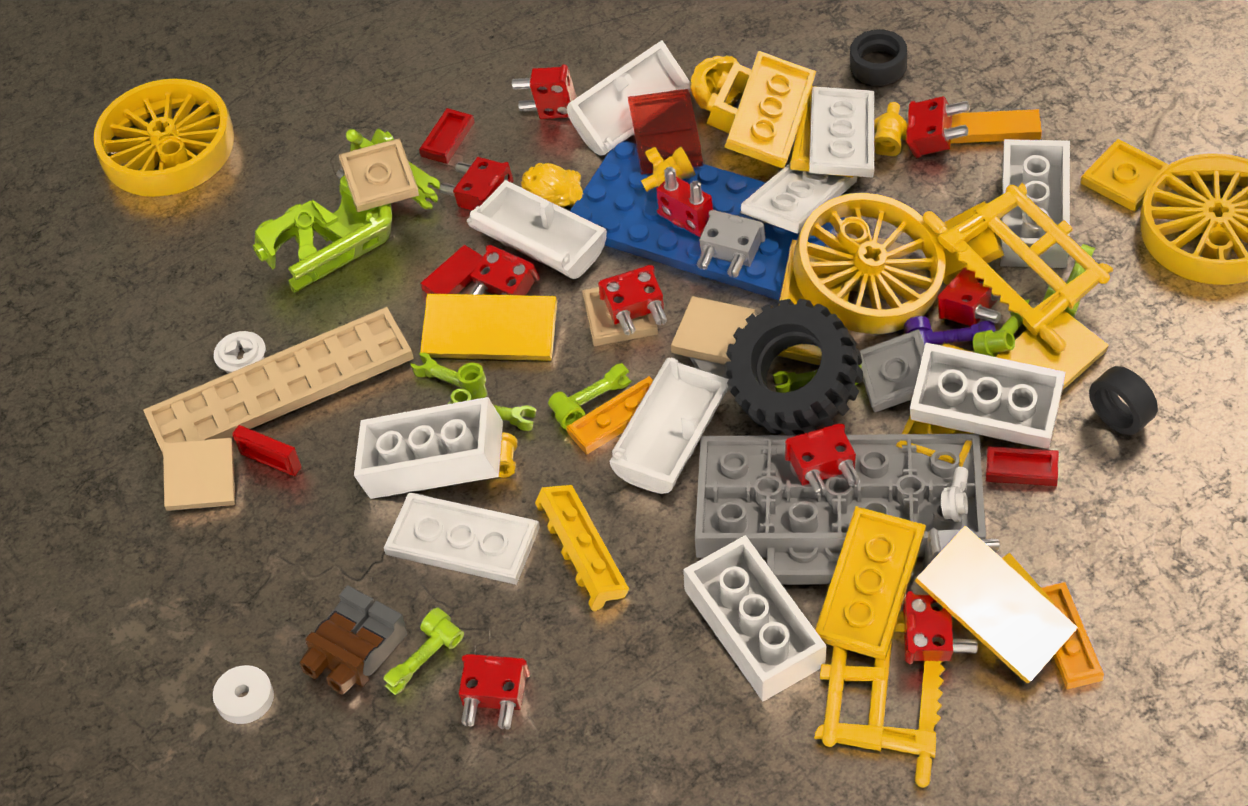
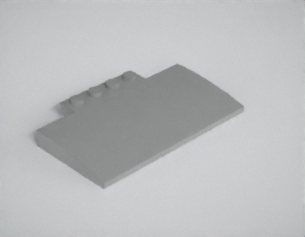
[695,434,986,584]

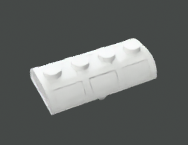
[567,40,692,155]
[467,180,607,279]
[610,358,729,494]

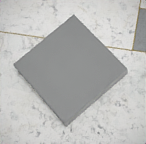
[860,329,925,413]

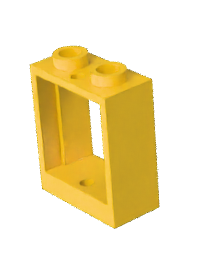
[706,62,751,133]

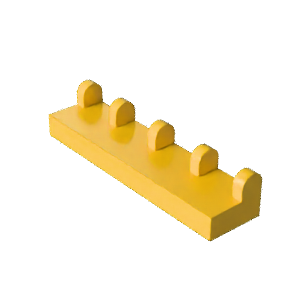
[535,485,629,611]

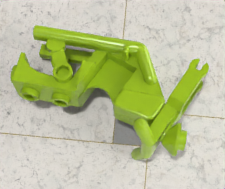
[253,128,440,293]

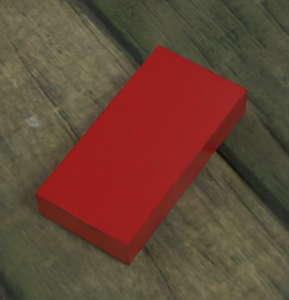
[419,108,475,164]
[420,244,483,294]
[232,425,302,476]
[986,446,1059,486]

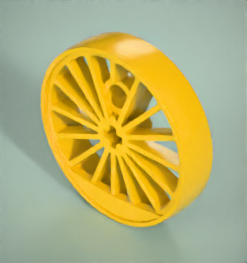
[94,79,234,197]
[1140,154,1248,285]
[793,193,946,334]

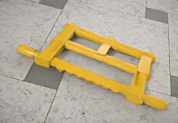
[923,183,1113,352]
[814,610,945,788]

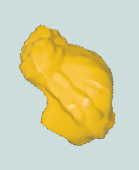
[690,55,744,110]
[521,163,583,208]

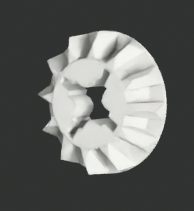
[214,331,267,374]

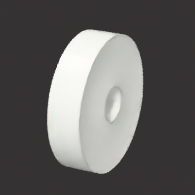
[213,665,274,724]

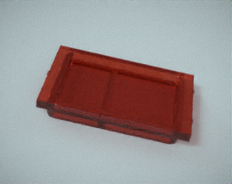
[627,89,703,174]

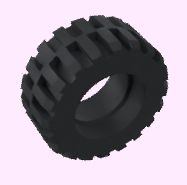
[725,299,863,436]

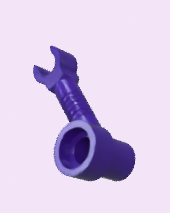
[904,316,996,345]

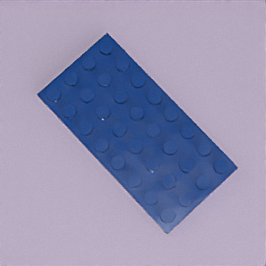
[570,141,845,301]

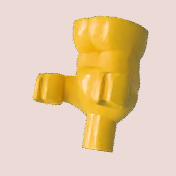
[874,102,908,156]
[641,147,696,192]

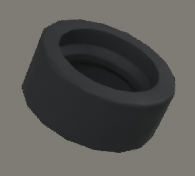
[850,29,907,86]
[1089,366,1158,435]

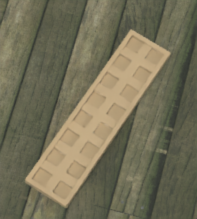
[143,307,414,454]

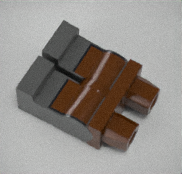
[299,585,408,695]

